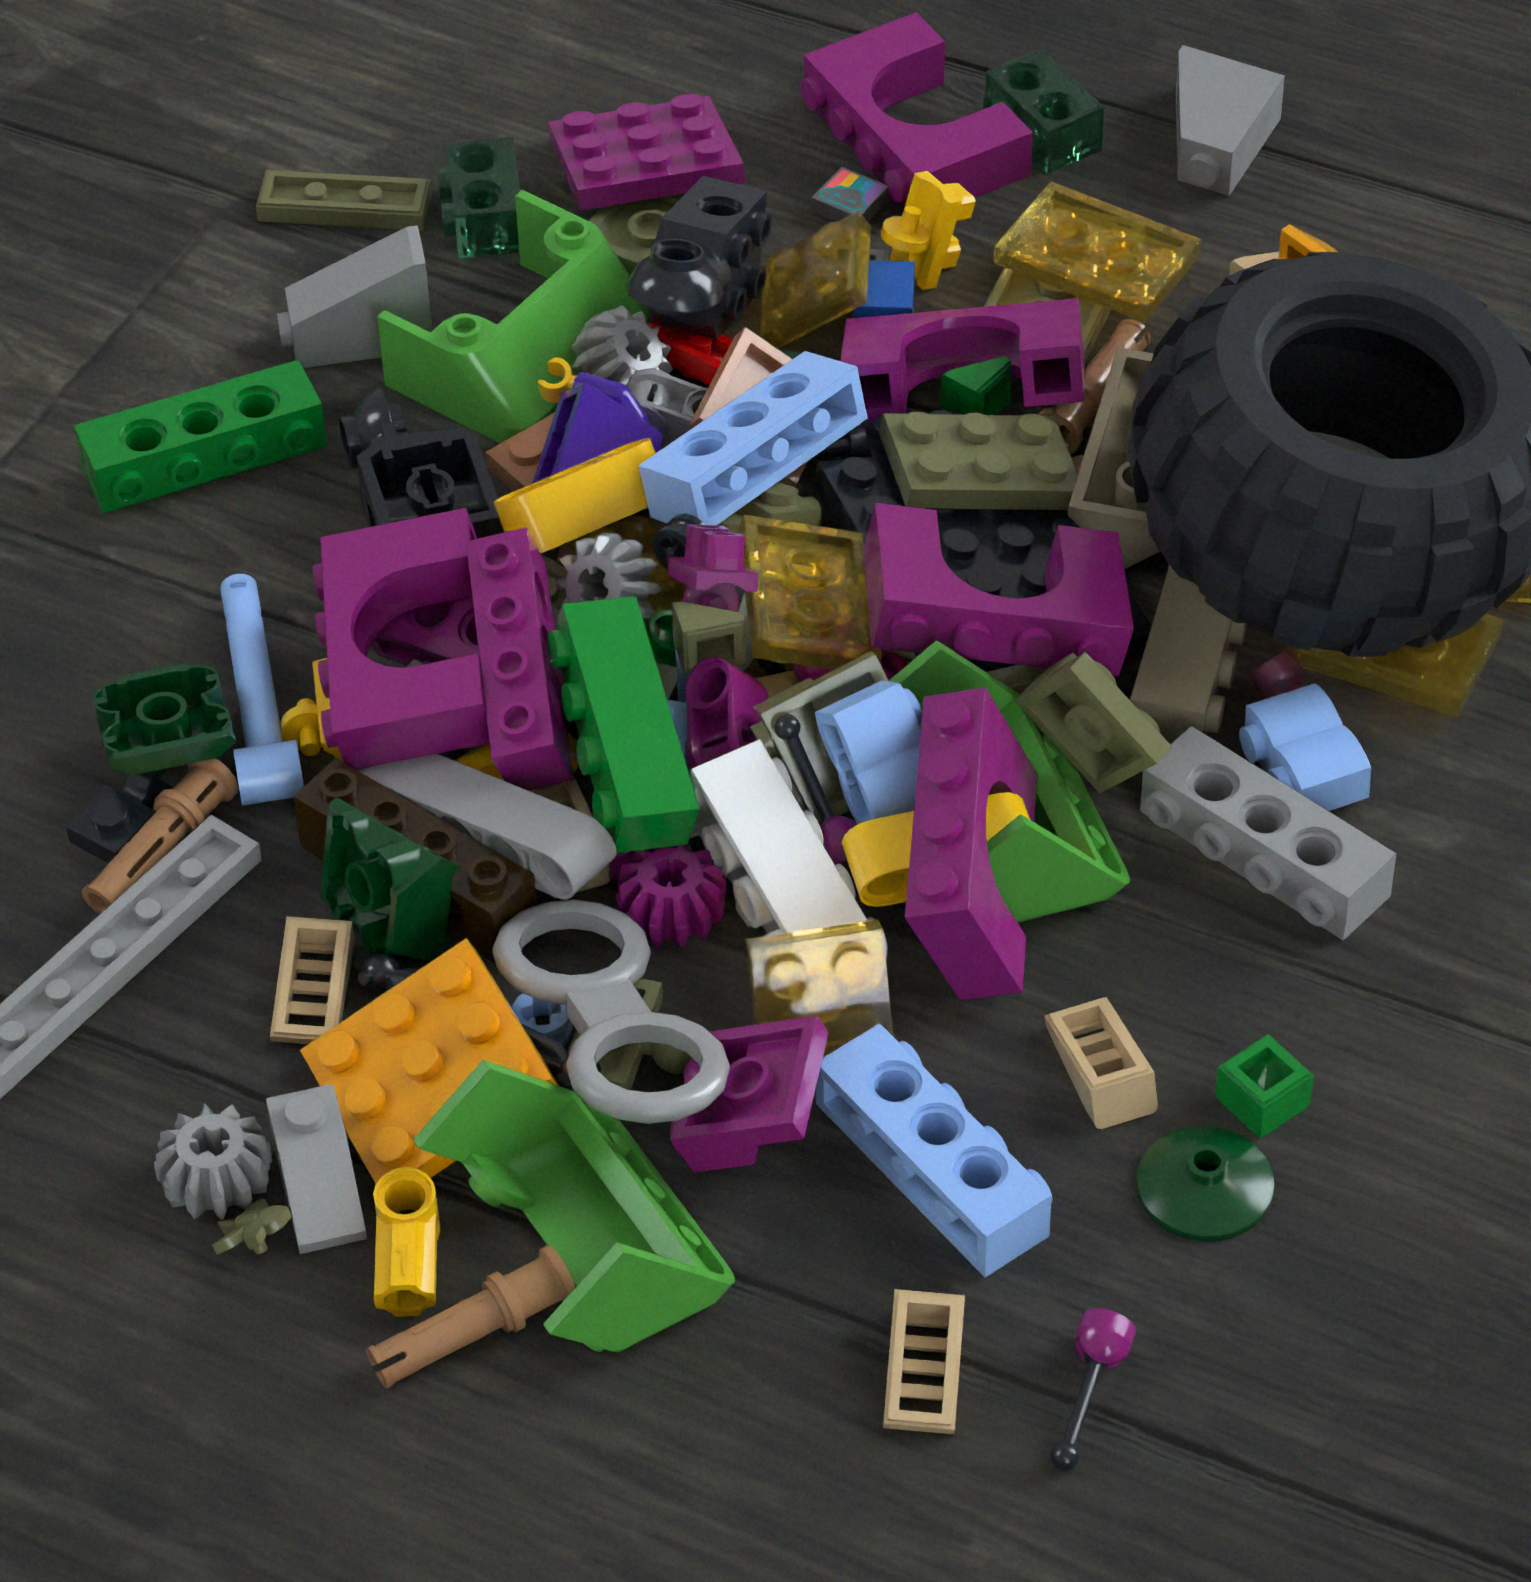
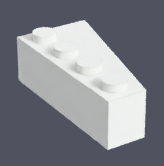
[690,739,888,1012]

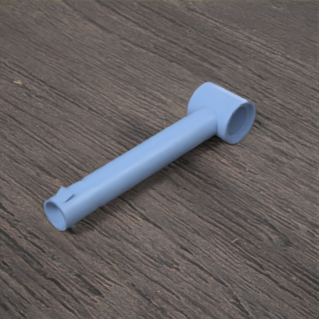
[220,574,304,806]

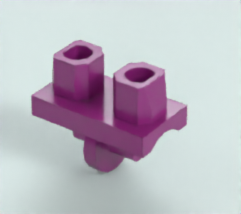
[668,524,759,612]

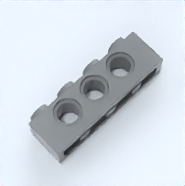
[1140,726,1396,940]

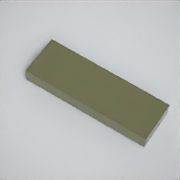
[256,170,432,231]

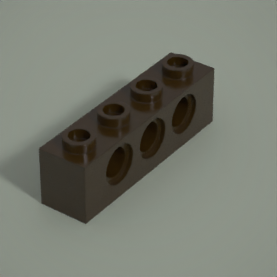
[293,758,537,964]

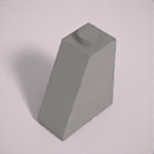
[1176,45,1285,196]
[277,225,432,368]

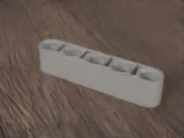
[357,754,617,900]

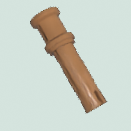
[1038,319,1151,455]
[82,758,239,914]
[366,1244,576,1389]

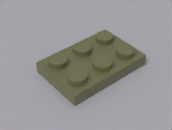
[879,412,1078,510]

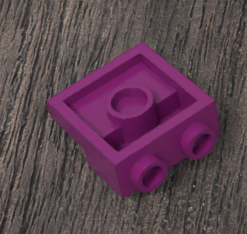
[670,1015,829,1173]

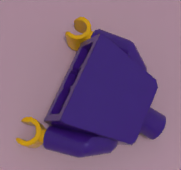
[532,357,663,530]

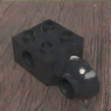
[625,176,772,340]
[339,386,504,539]

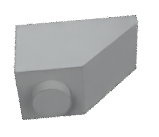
[266,1084,367,1254]

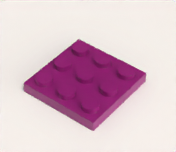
[548,94,746,211]

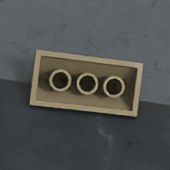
[1068,347,1160,569]

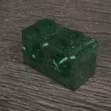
[983,48,1104,174]
[437,137,520,259]

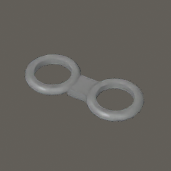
[492,900,730,1124]

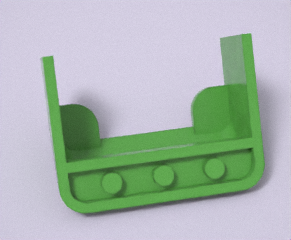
[377,190,651,443]
[889,640,1130,923]
[413,1060,735,1352]

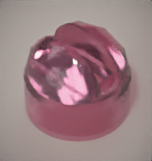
[1249,649,1305,698]

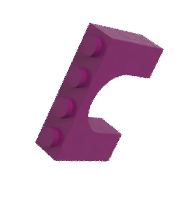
[800,12,1033,207]
[840,298,1084,420]
[863,503,1134,676]
[313,508,490,769]
[905,687,1037,1001]

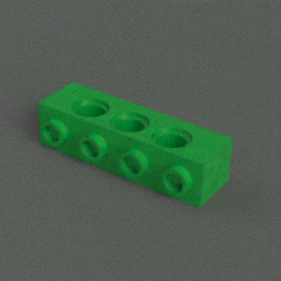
[73,359,327,514]

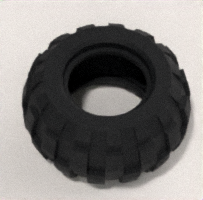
[1127,252,1531,657]

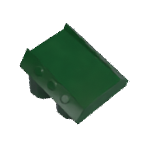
[93,663,236,776]
[320,797,461,961]

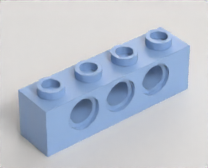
[638,351,868,525]
[816,1023,1052,1277]

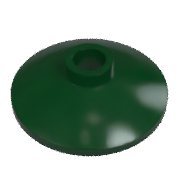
[1137,1126,1274,1241]

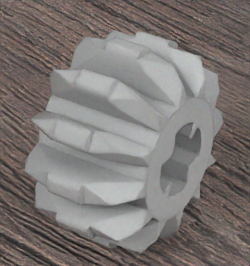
[571,305,673,400]
[553,533,663,618]
[154,1103,273,1221]

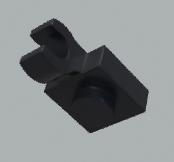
[66,769,172,863]

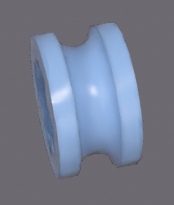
[512,993,573,1047]

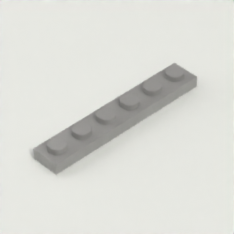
[0,815,262,1099]

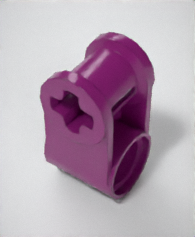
[685,656,769,771]

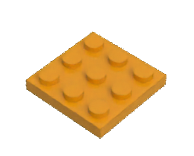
[300,938,559,1184]

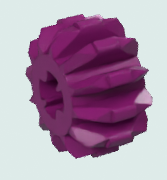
[616,843,726,949]

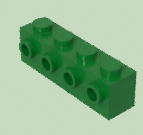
[547,596,700,853]

